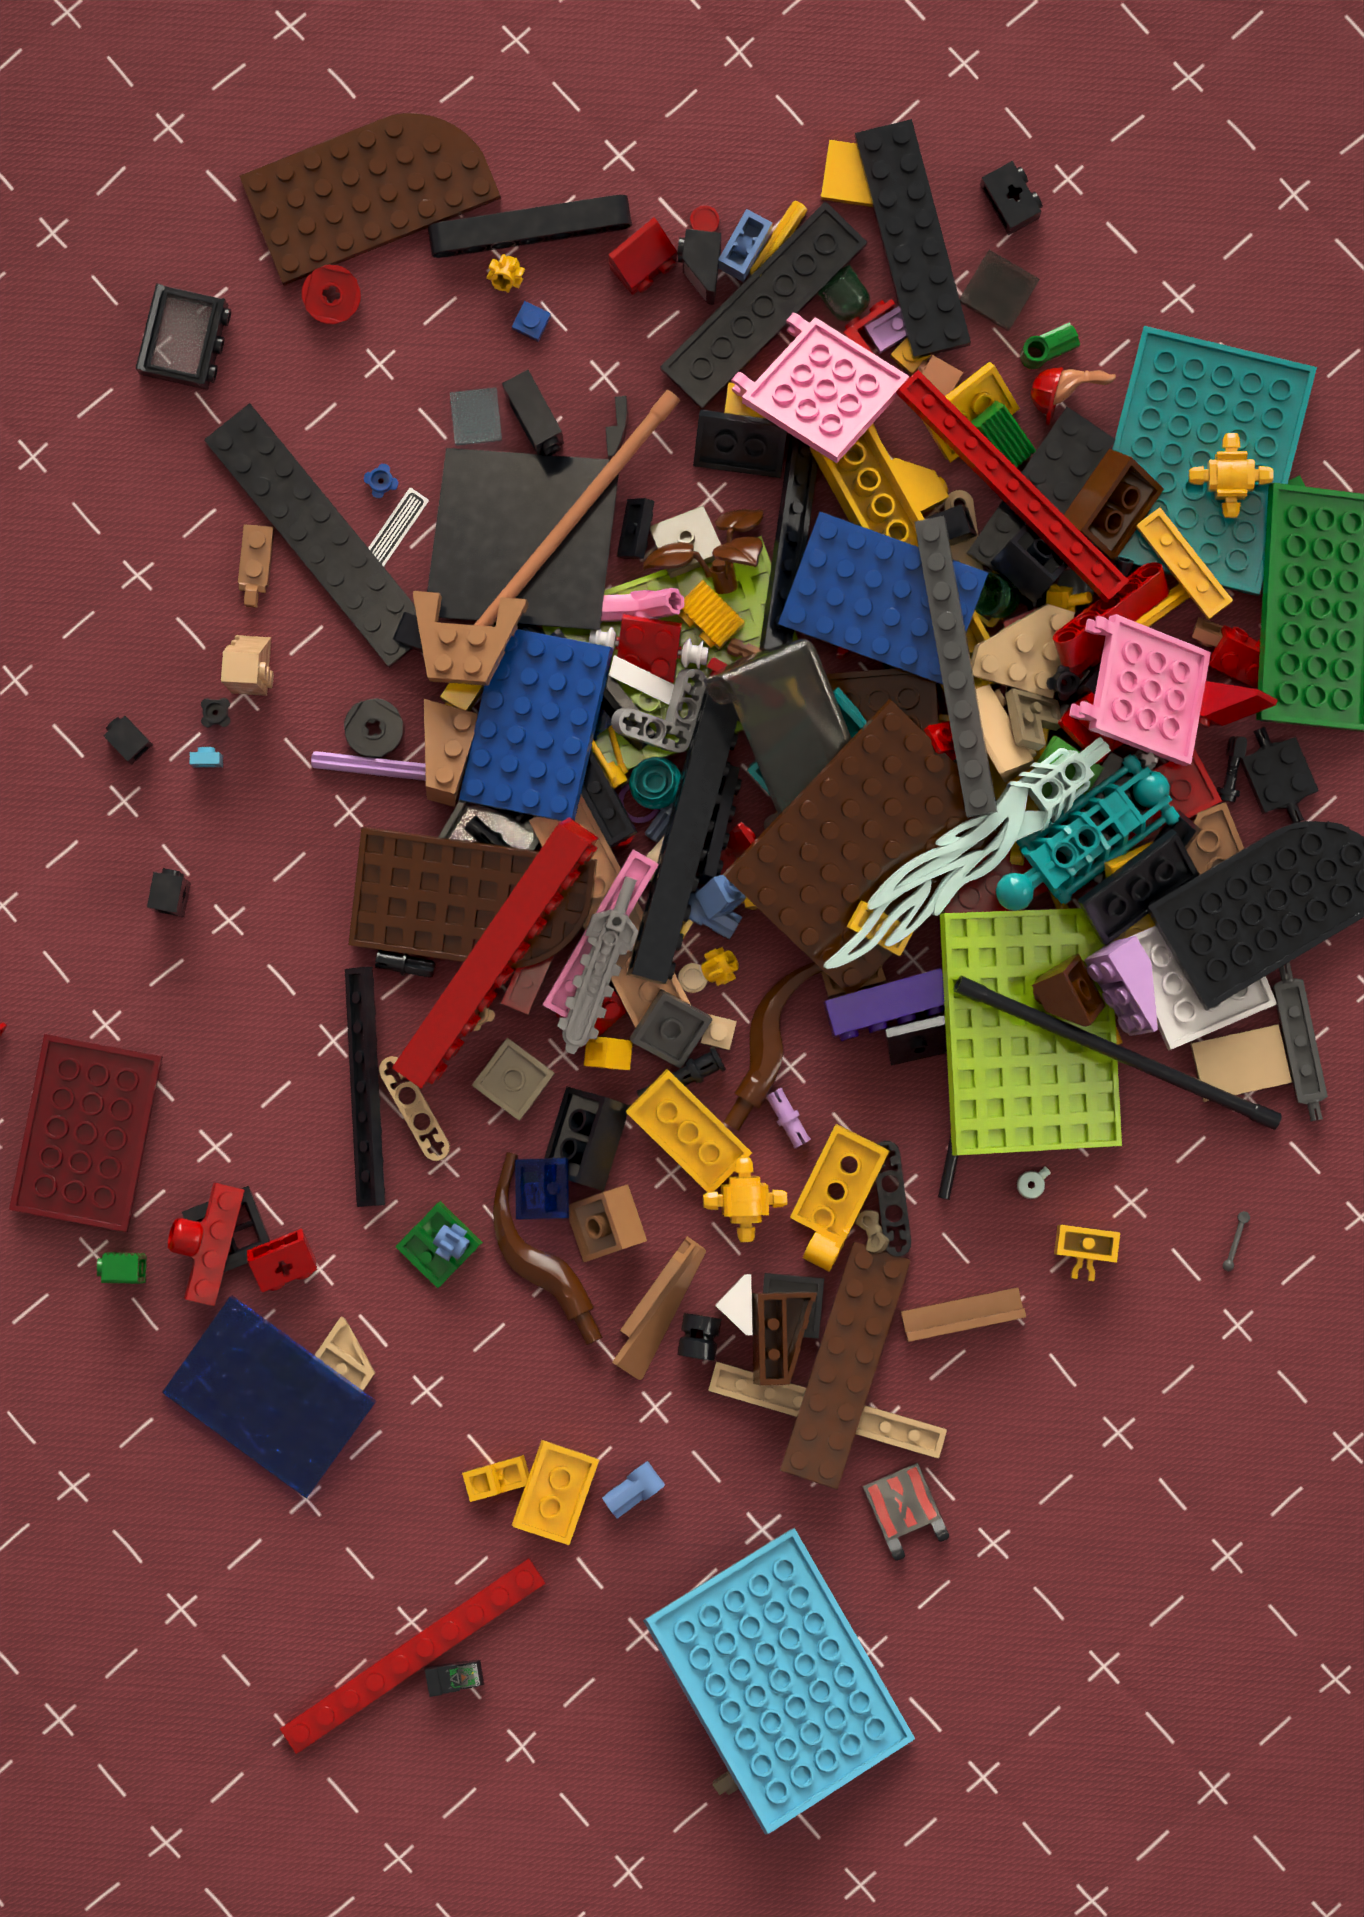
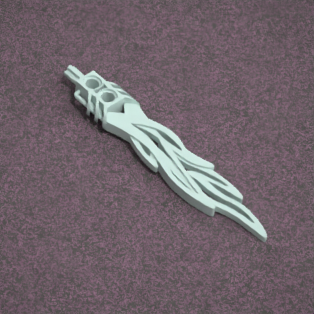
[824,737,1111,969]

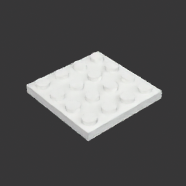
[1130,926,1277,1050]

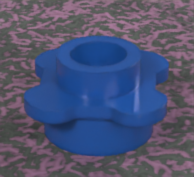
[364,464,398,499]

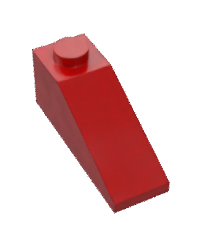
[1198,681,1278,728]

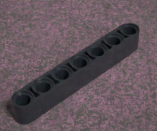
[428,195,632,258]

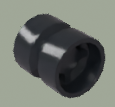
[677,1313,722,1361]

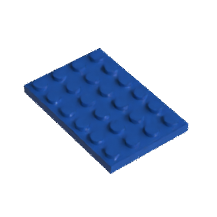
[778,512,989,685]
[459,629,613,821]

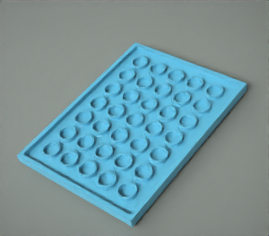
[643,1528,915,1834]

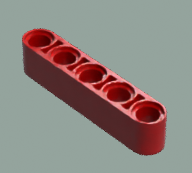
[1053,562,1170,667]

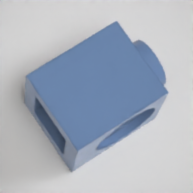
[695,875,747,920]

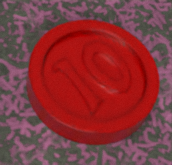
[690,206,720,232]

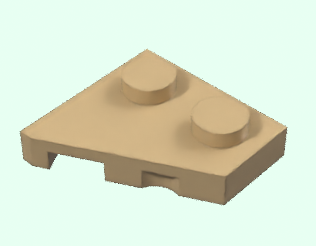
[308,1316,375,1398]

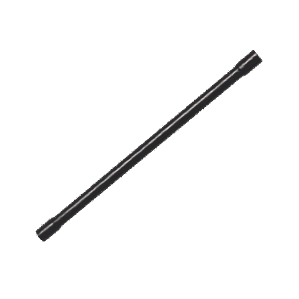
[954,975,1282,1130]

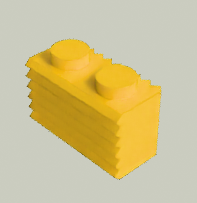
[678,580,745,650]

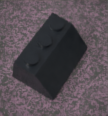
[541,1086,631,1191]

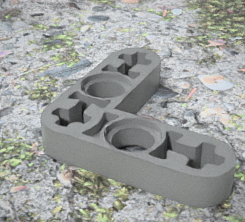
[611,668,707,753]

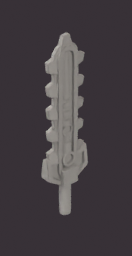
[557,877,639,1054]

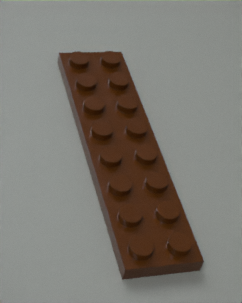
[780,1242,911,1490]

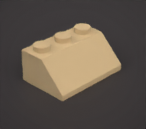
[976,684,1037,783]

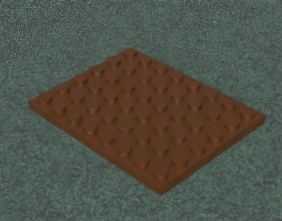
[723,699,1005,994]

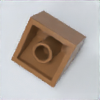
[565,1184,647,1262]

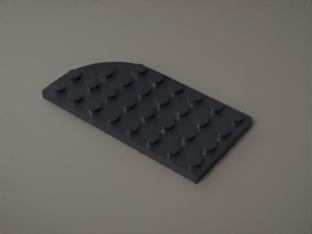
[1145,821,1364,1010]

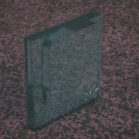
[450,387,502,446]

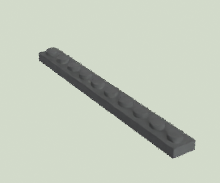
[914,516,998,818]

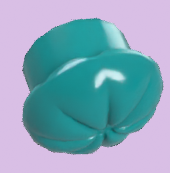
[629,757,681,809]

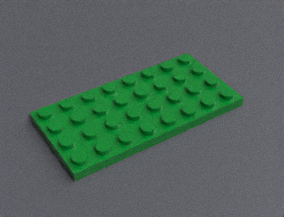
[1256,483,1364,732]

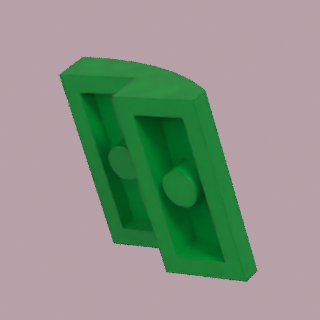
[396,1201,483,1288]

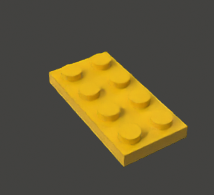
[625,1069,752,1192]

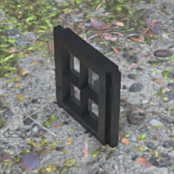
[182,1186,270,1273]

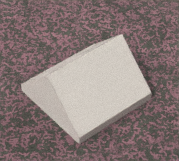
[715,1274,752,1335]

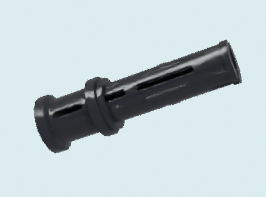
[637,1046,726,1097]

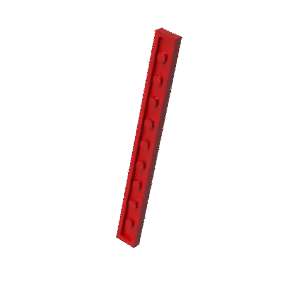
[896,370,1129,603]
[280,1558,546,1754]

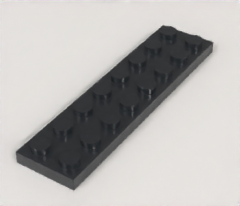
[854,119,971,359]
[660,201,867,410]

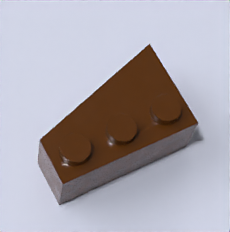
[752,1292,817,1386]

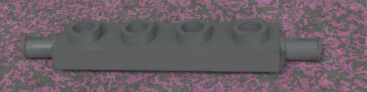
[1272,962,1328,1122]

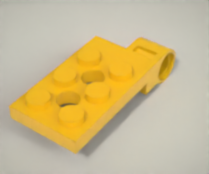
[790,1124,890,1272]

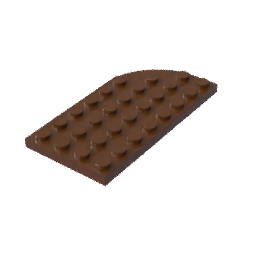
[239,113,501,285]
[348,827,597,968]

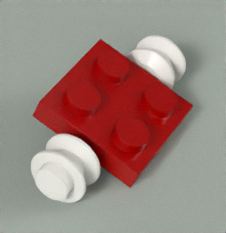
[589,614,709,683]

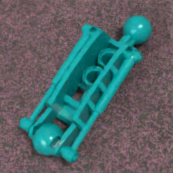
[996,754,1180,911]

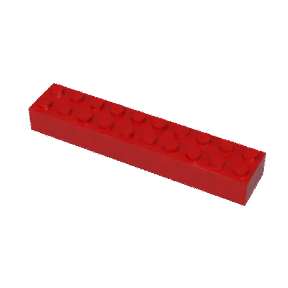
[392,817,599,1089]

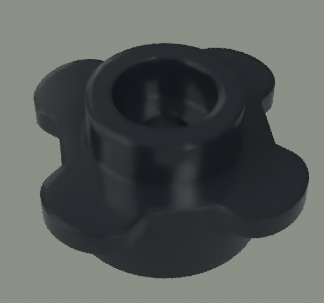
[1046,665,1081,700]
[201,698,231,728]

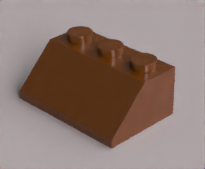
[1064,449,1164,562]

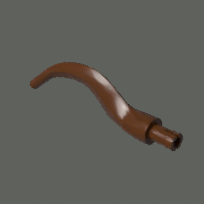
[723,962,823,1131]
[493,1152,603,1345]

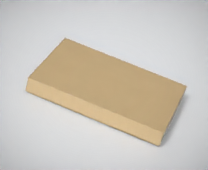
[1190,1024,1292,1102]

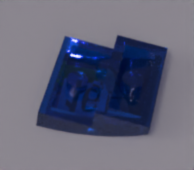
[515,1158,569,1219]

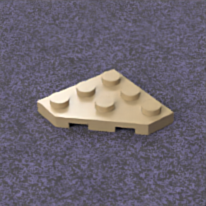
[971,604,1075,699]

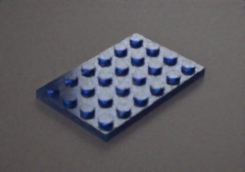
[162,1295,377,1499]

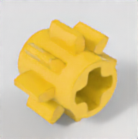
[487,254,525,293]
[701,947,739,986]

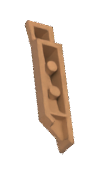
[612,1236,706,1380]

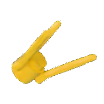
[591,723,629,789]

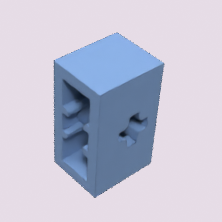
[718,209,772,282]

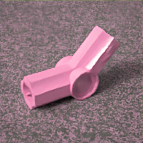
[601,588,684,622]

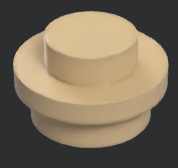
[678,963,708,993]

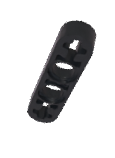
[876,1141,911,1257]

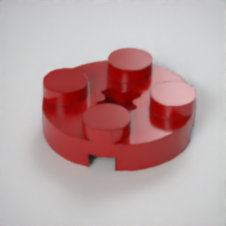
[302,264,361,324]

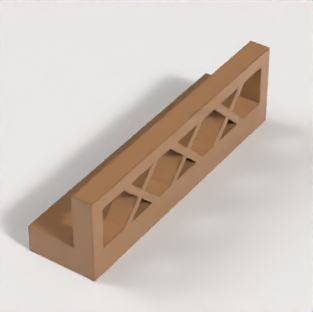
[901,1287,1026,1342]

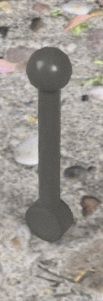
[1223,1211,1250,1272]

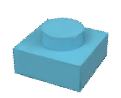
[190,747,223,767]

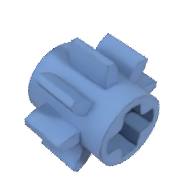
[433,1223,470,1261]

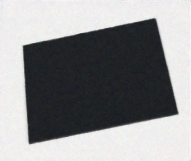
[427,448,619,630]

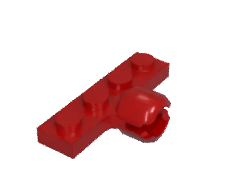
[168,1182,244,1306]

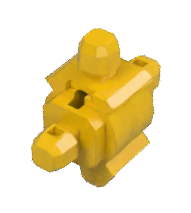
[1189,433,1273,518]
[703,1157,787,1242]

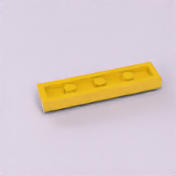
[1136,507,1233,620]

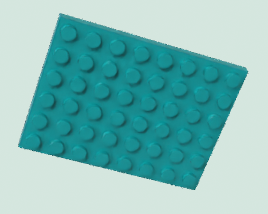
[1107,326,1317,596]

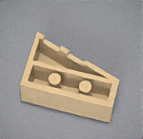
[221,635,274,696]

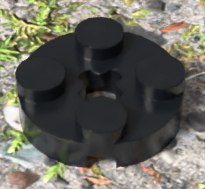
[344,698,404,758]

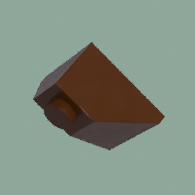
[1032,953,1106,1027]

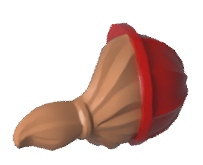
[1031,367,1116,426]

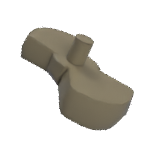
[856,1210,890,1254]

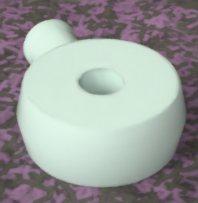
[1017,1166,1051,1199]

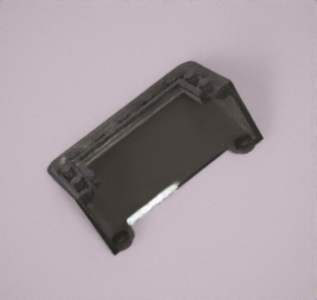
[703,639,852,830]

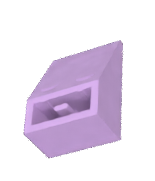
[1084,936,1158,1036]

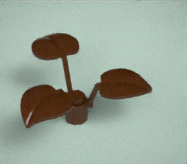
[643,509,764,594]

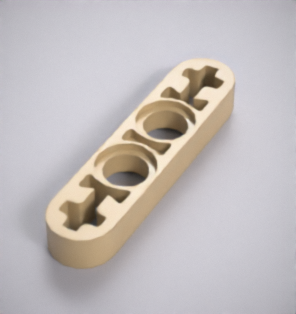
[379,1056,450,1161]

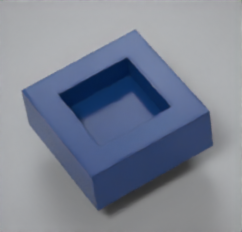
[512,301,551,342]

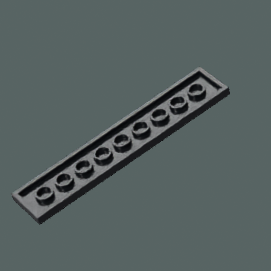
[204,403,416,668]

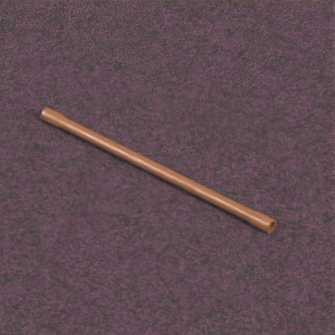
[474,390,680,626]

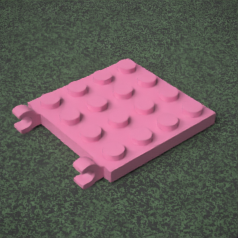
[731,313,909,463]
[1069,614,1211,766]

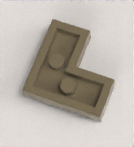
[1005,688,1062,751]

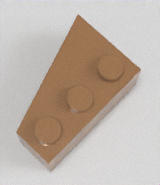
[424,699,478,807]

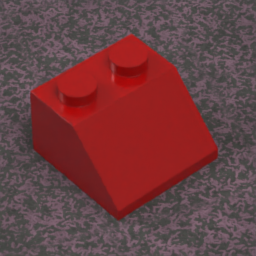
[608,217,677,295]

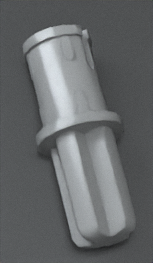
[1135,749,1158,770]

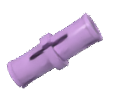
[766,1088,811,1149]

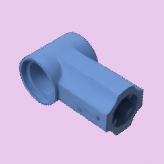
[688,888,742,940]
[602,1461,665,1519]

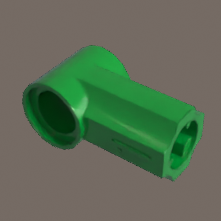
[1020,322,1080,369]

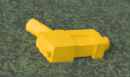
[1046,584,1093,613]

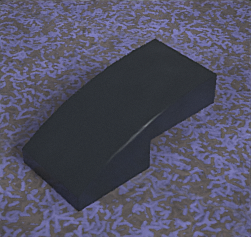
[605,396,628,460]

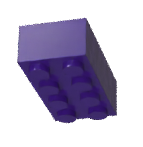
[823,968,945,1041]

